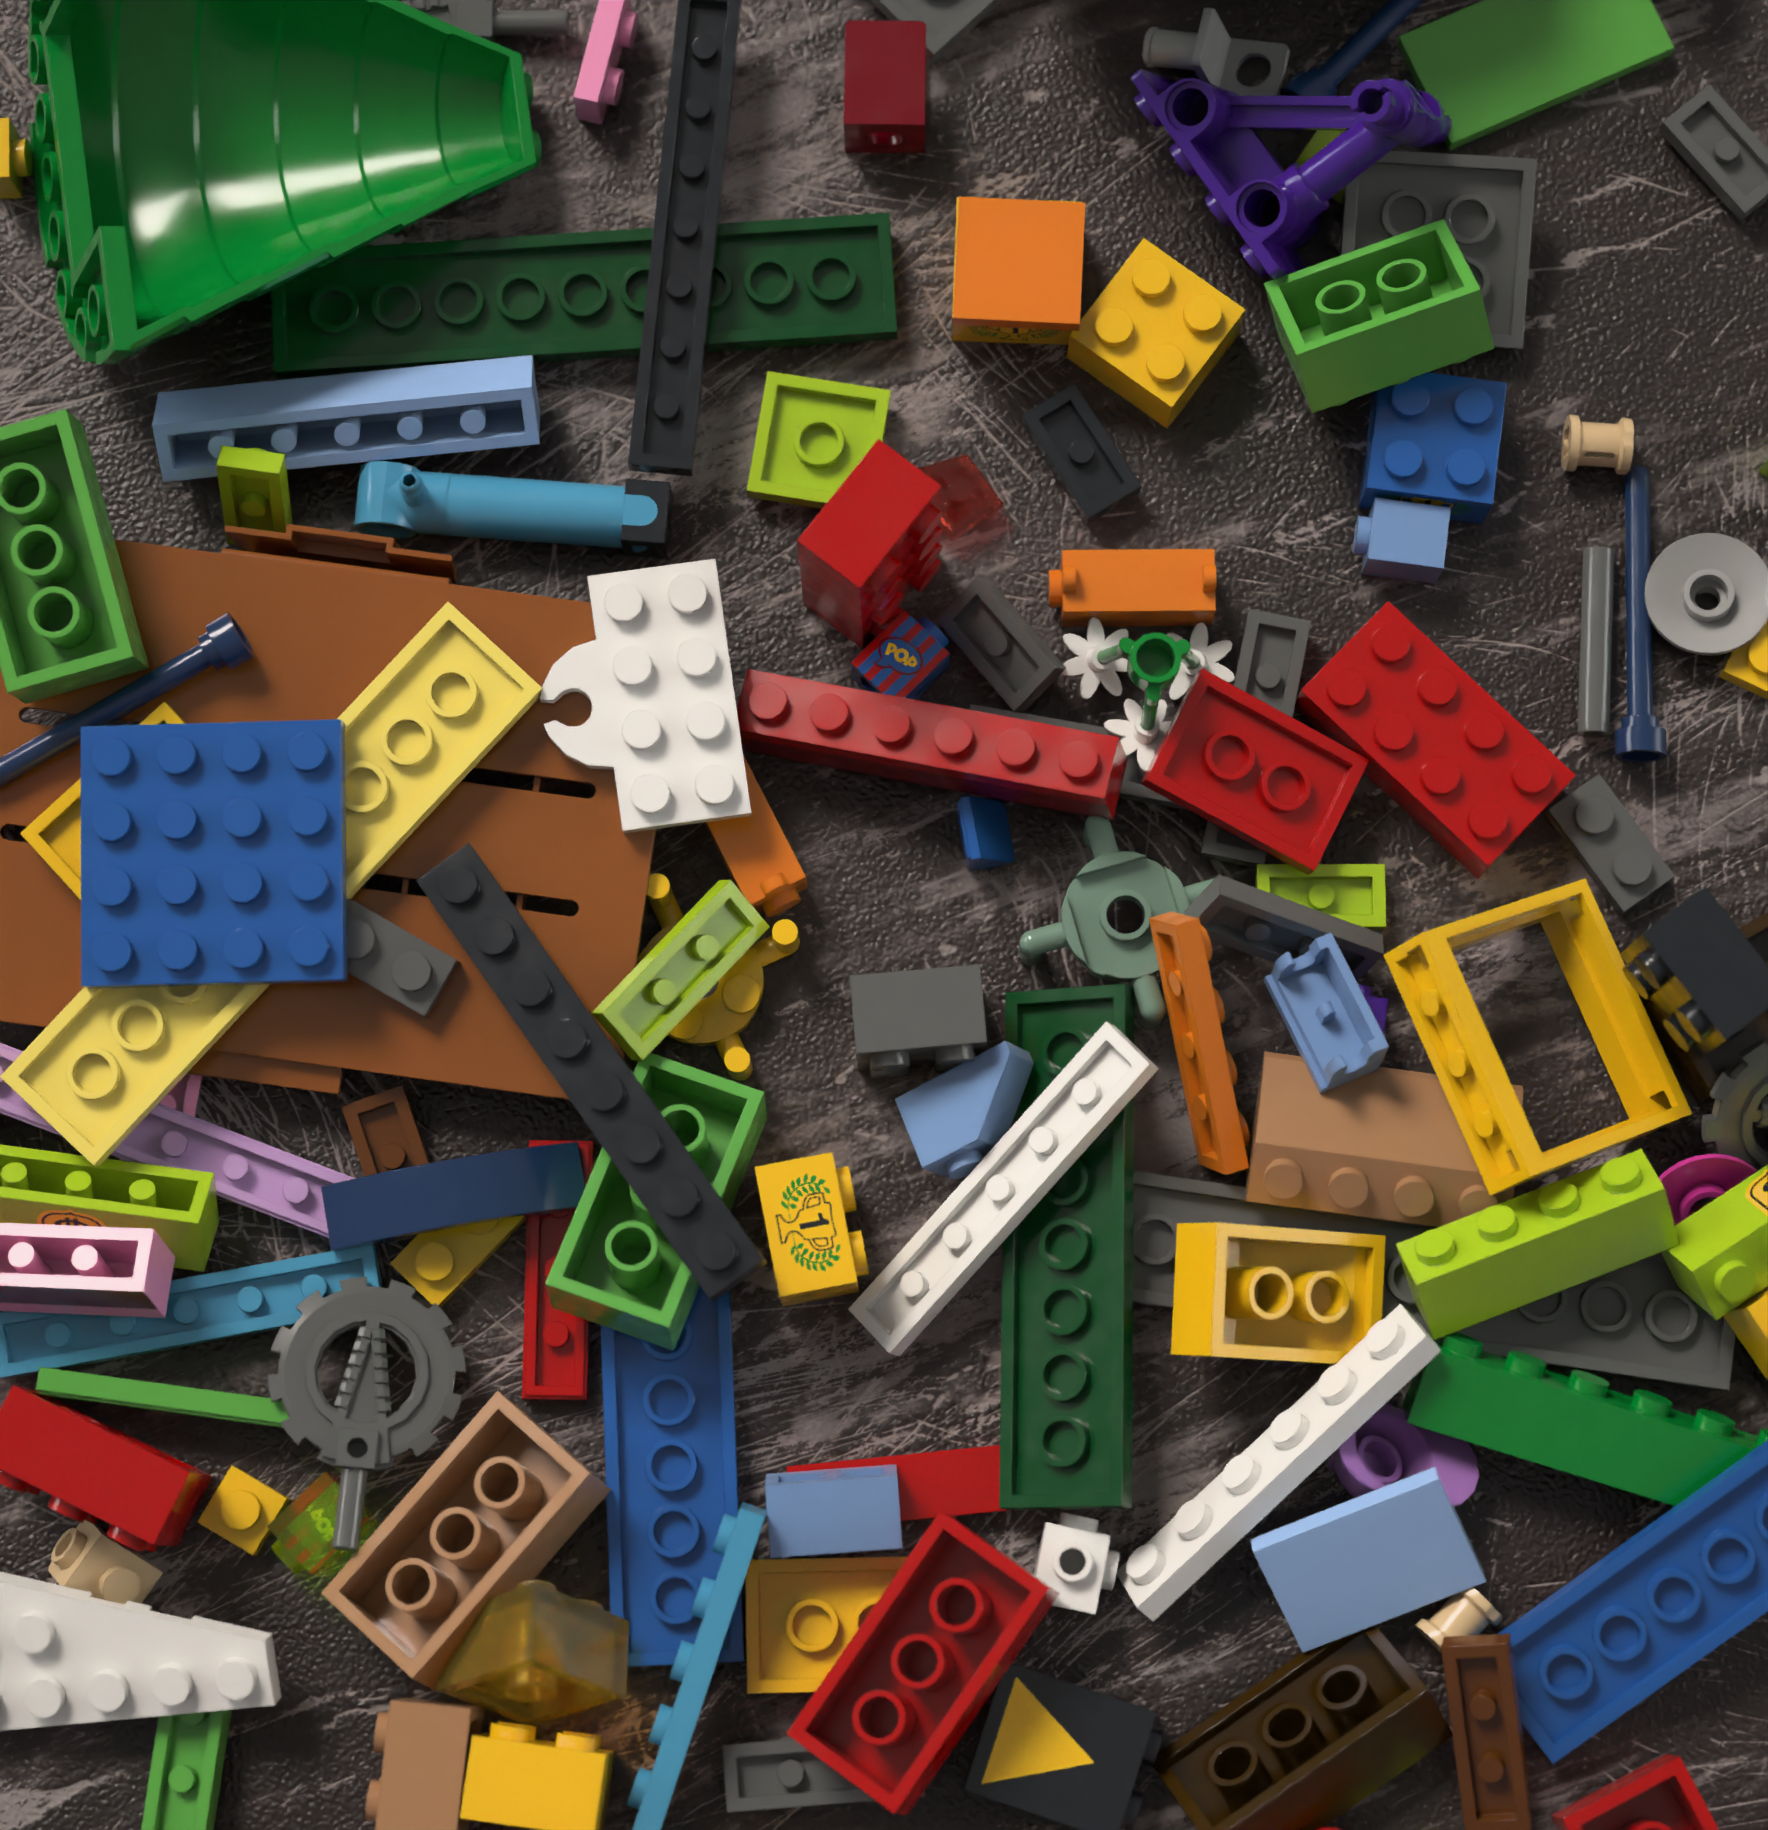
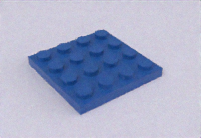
[81,719,347,989]

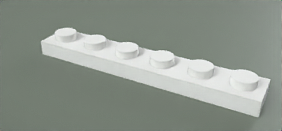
[848,1022,1159,1356]
[1116,1304,1442,1621]

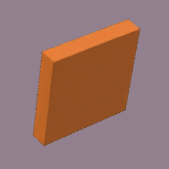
[953,196,1086,331]

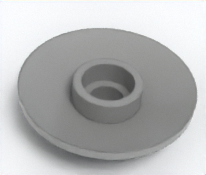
[1645,533,1768,656]

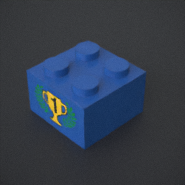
[1358,372,1507,524]

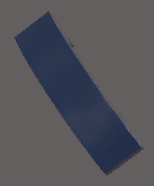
[321,1142,585,1252]

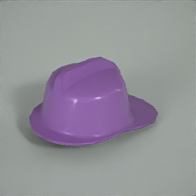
[1327,1403,1479,1507]

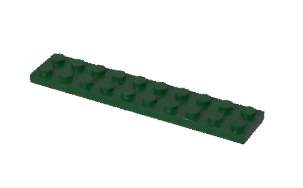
[271,213,897,379]

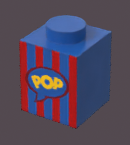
[851,610,950,700]

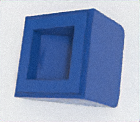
[957,796,1015,871]

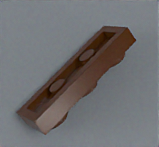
[1441,1634,1534,1830]

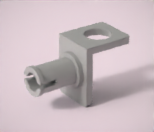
[1143,8,1290,96]

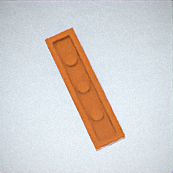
[1149,911,1250,1175]

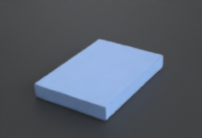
[1251,1467,1486,1653]

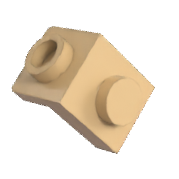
[48,1520,163,1604]

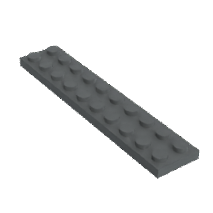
[1133,1171,1736,1392]

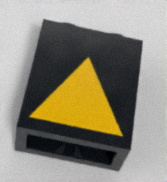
[963,1663,1164,1830]

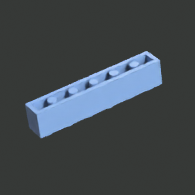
[152,355,540,482]

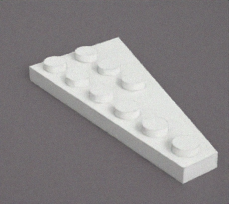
[0,1572,281,1731]

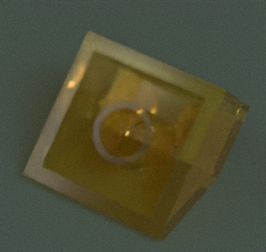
[437,1580,629,1726]

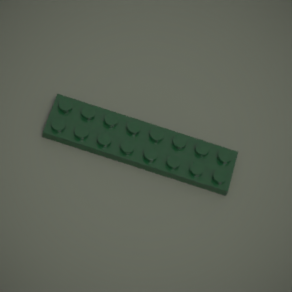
[999,984,1135,1511]

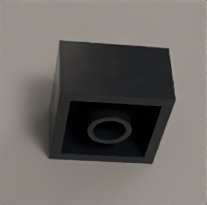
[1620,886,1768,1058]

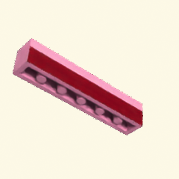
[0,1223,175,1318]

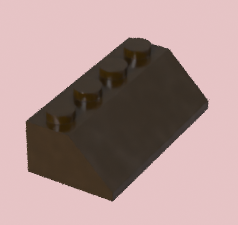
[1153,1625,1452,1830]

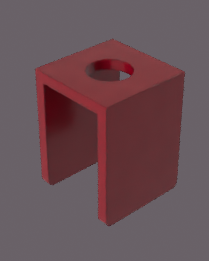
[844,20,926,153]

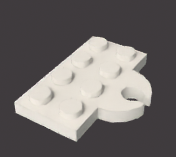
[540,559,751,834]

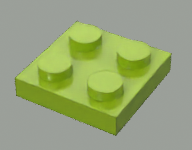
[746,371,891,509]

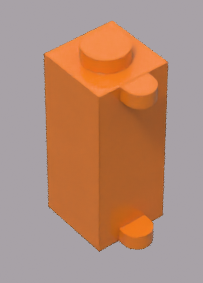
[1048,549,1217,627]
[703,755,808,917]

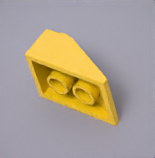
[1171,1222,1386,1364]

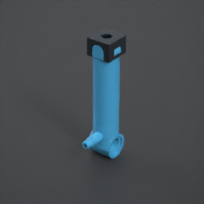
[354,461,674,559]

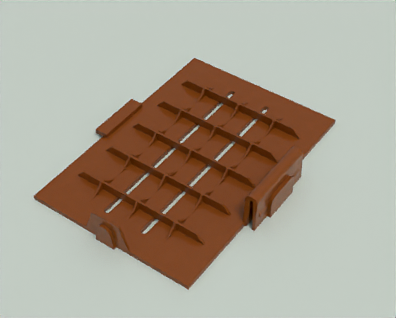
[0,524,657,1100]

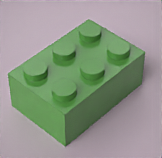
[1264,219,1494,413]

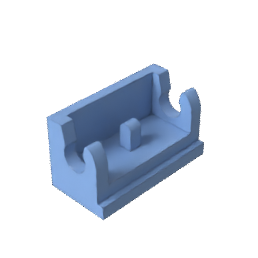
[1264,933,1389,1094]
[765,1464,903,1558]

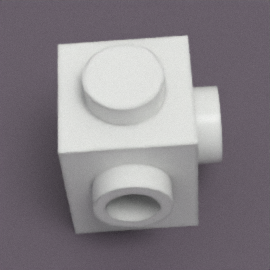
[1034,1512,1120,1614]

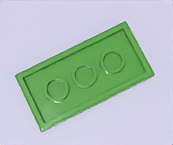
[1397,0,1674,151]

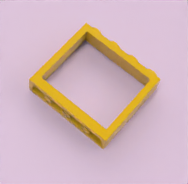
[1383,878,1692,1196]

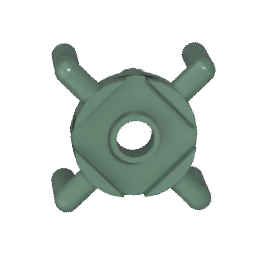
[1018,816,1215,1030]

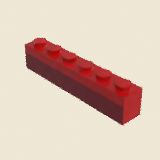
[737,669,1128,820]

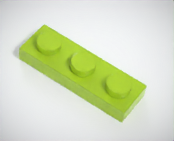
[591,880,770,1061]

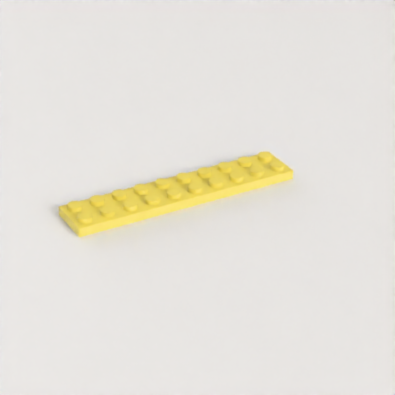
[0,602,543,1167]

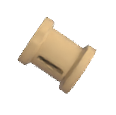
[1561,415,1634,475]
[1415,1587,1503,1654]

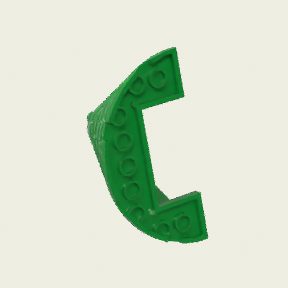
[28,0,541,365]

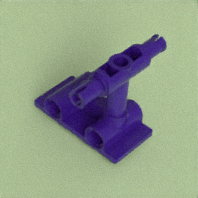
[1130,69,1451,279]

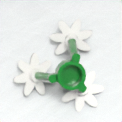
[1061,617,1235,773]

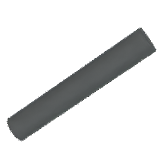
[1577,546,1615,738]

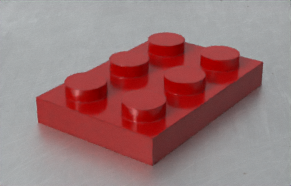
[1140,668,1369,875]

